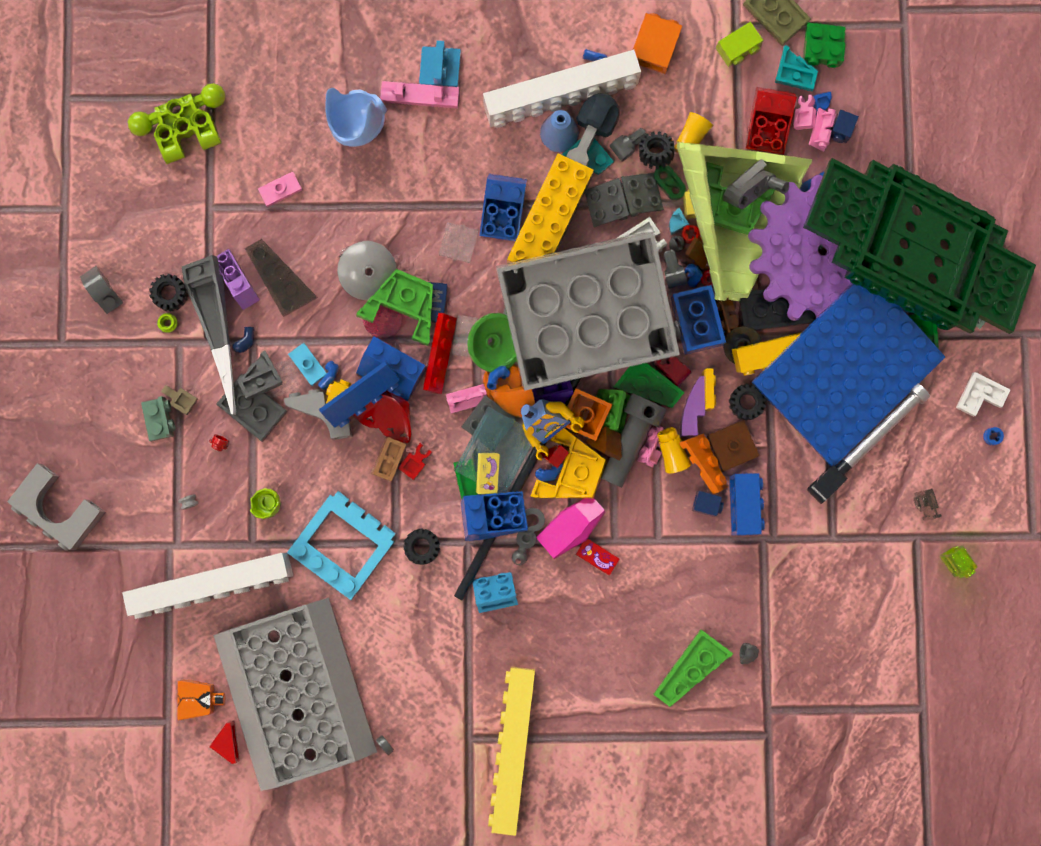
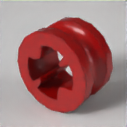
[681,224,700,244]

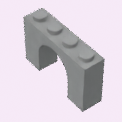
[7,463,105,551]

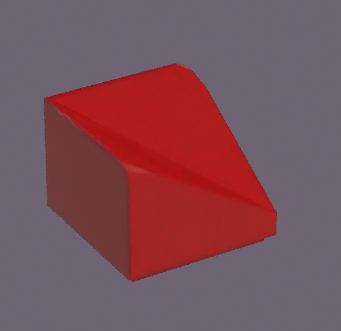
[540,445,569,468]

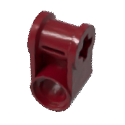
[654,356,692,387]

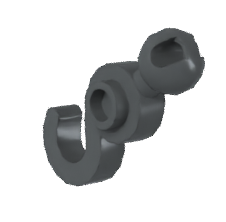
[512,508,545,566]

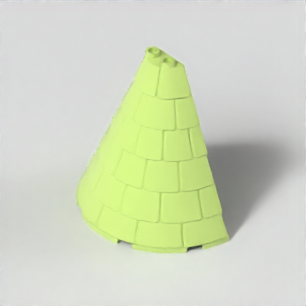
[677,142,812,301]

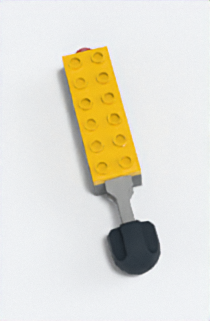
[507,93,620,263]

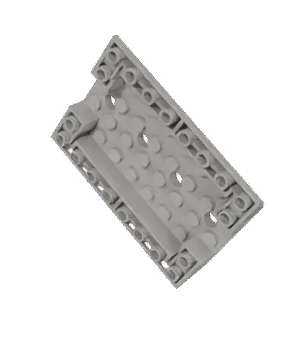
[213,598,377,791]

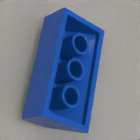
[318,360,401,428]

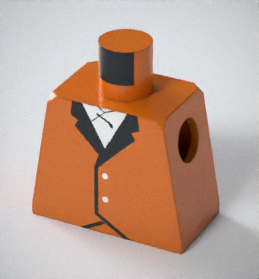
[177,679,225,720]

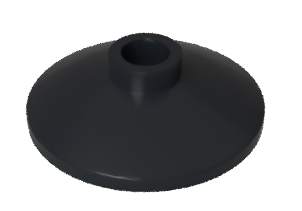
[723,326,762,364]

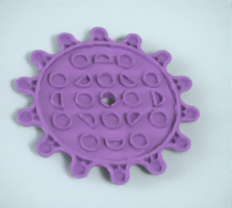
[748,175,852,321]

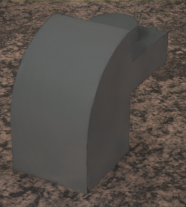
[80,266,123,314]

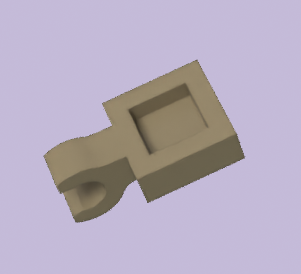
[161,385,198,415]

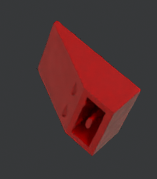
[746,87,797,155]

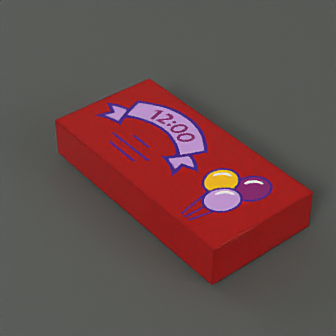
[575,539,620,576]

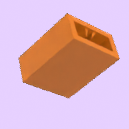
[633,13,682,74]

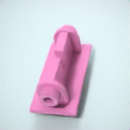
[809,108,837,152]
[446,384,487,414]
[637,426,664,468]

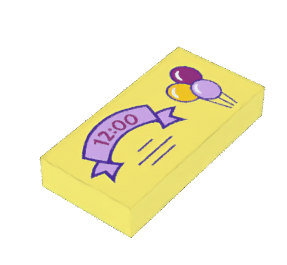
[476,453,500,494]

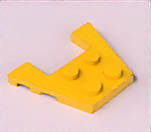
[531,428,607,498]

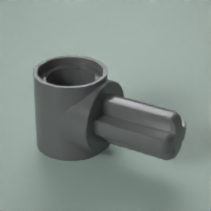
[609,128,647,162]
[664,250,688,289]

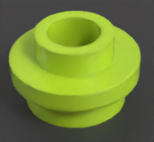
[157,313,178,333]

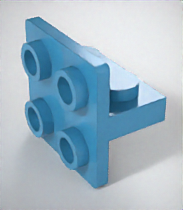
[419,40,461,87]
[473,572,518,613]

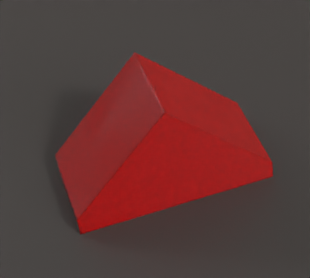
[209,720,240,764]

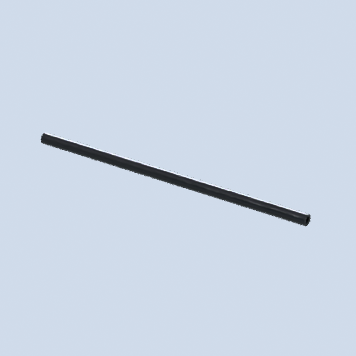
[454,378,581,601]

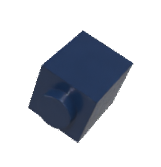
[830,109,859,143]
[691,491,724,517]

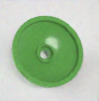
[467,313,517,372]

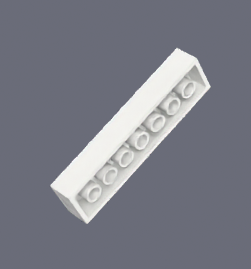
[483,50,641,128]
[122,553,293,619]

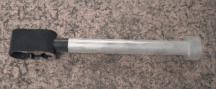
[807,383,930,504]

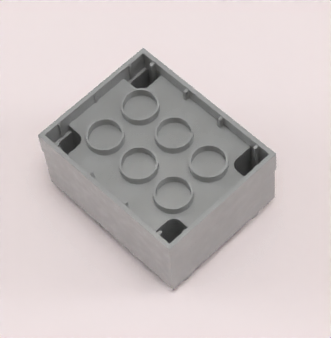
[496,233,680,391]

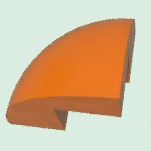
[489,384,535,418]

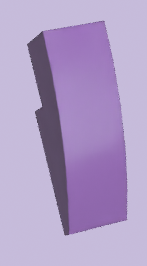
[680,376,705,437]

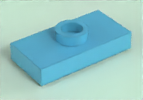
[288,343,327,386]

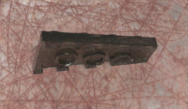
[245,239,318,317]

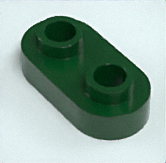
[654,165,686,201]

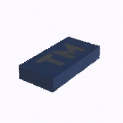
[429,282,448,323]

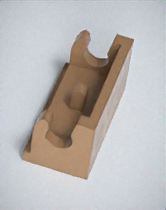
[371,437,406,482]

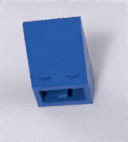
[479,174,527,241]
[461,491,528,541]

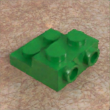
[803,23,846,68]

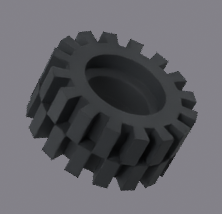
[639,131,674,169]
[149,274,188,311]
[729,383,767,421]
[403,529,440,565]

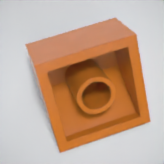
[566,388,613,441]

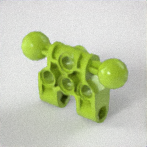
[128,83,226,164]

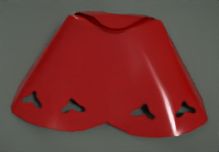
[353,390,412,443]

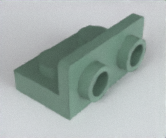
[141,396,176,442]

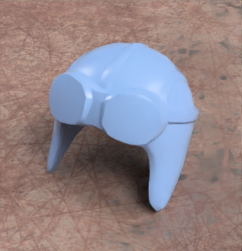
[325,88,387,147]

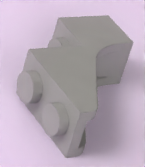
[284,389,353,440]

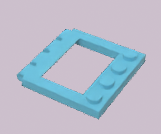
[287,491,396,600]

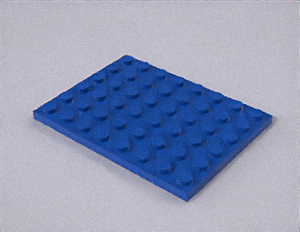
[752,284,945,466]

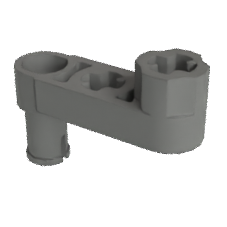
[723,170,790,209]

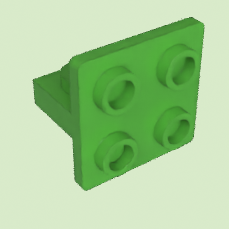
[596,389,630,433]

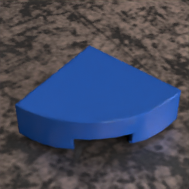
[813,91,832,115]

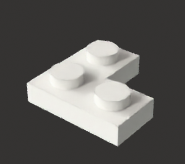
[956,372,1010,417]

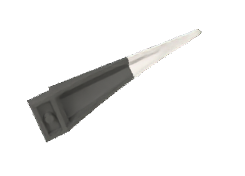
[182,255,236,415]

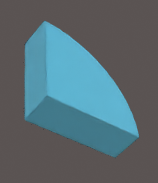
[669,208,689,235]

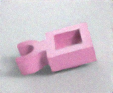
[793,95,816,130]

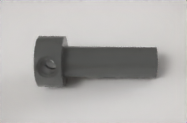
[601,393,667,488]

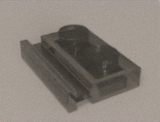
[913,488,942,520]

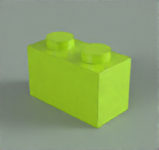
[716,21,763,67]

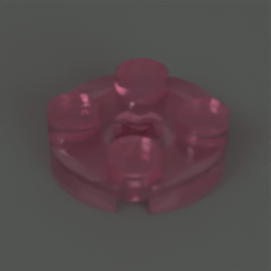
[363,305,402,339]

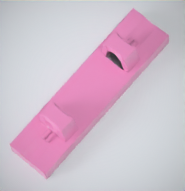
[380,81,459,108]

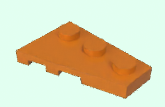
[679,433,728,494]

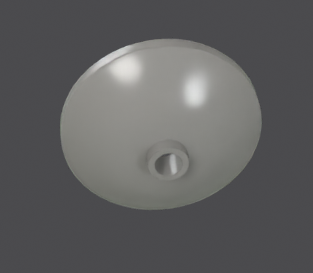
[337,241,397,300]

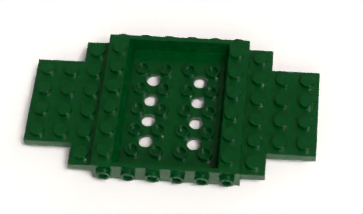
[803,158,1036,334]

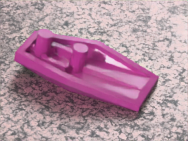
[536,498,606,559]

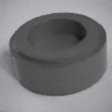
[376,736,394,756]

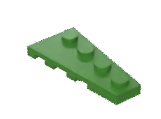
[653,629,733,707]

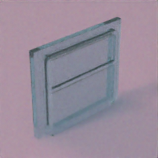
[454,407,531,493]

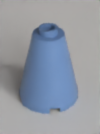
[540,110,579,153]

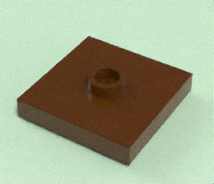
[707,420,760,472]

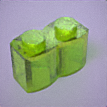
[939,546,978,578]

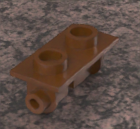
[715,297,740,336]

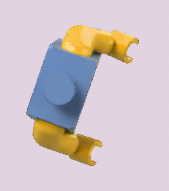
[521,399,584,461]

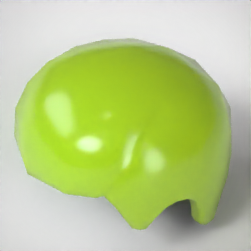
[250,488,281,519]

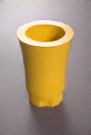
[674,112,713,154]
[657,427,692,473]

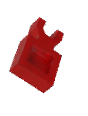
[398,443,432,480]

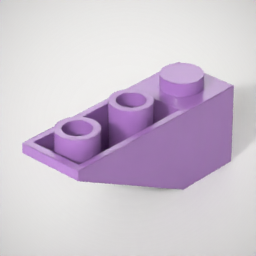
[217,249,260,310]

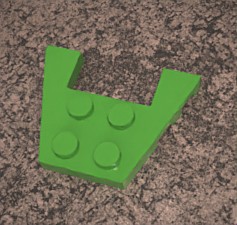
[706,162,775,235]
[356,269,433,346]

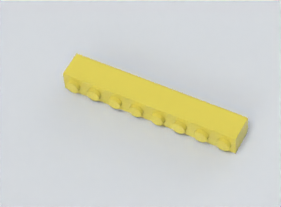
[488,667,535,836]

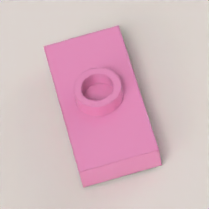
[258,172,302,207]

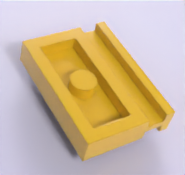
[702,369,716,411]

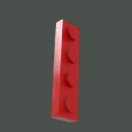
[423,313,457,395]

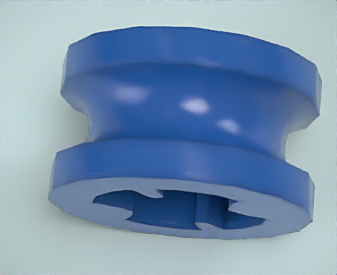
[983,427,1004,446]

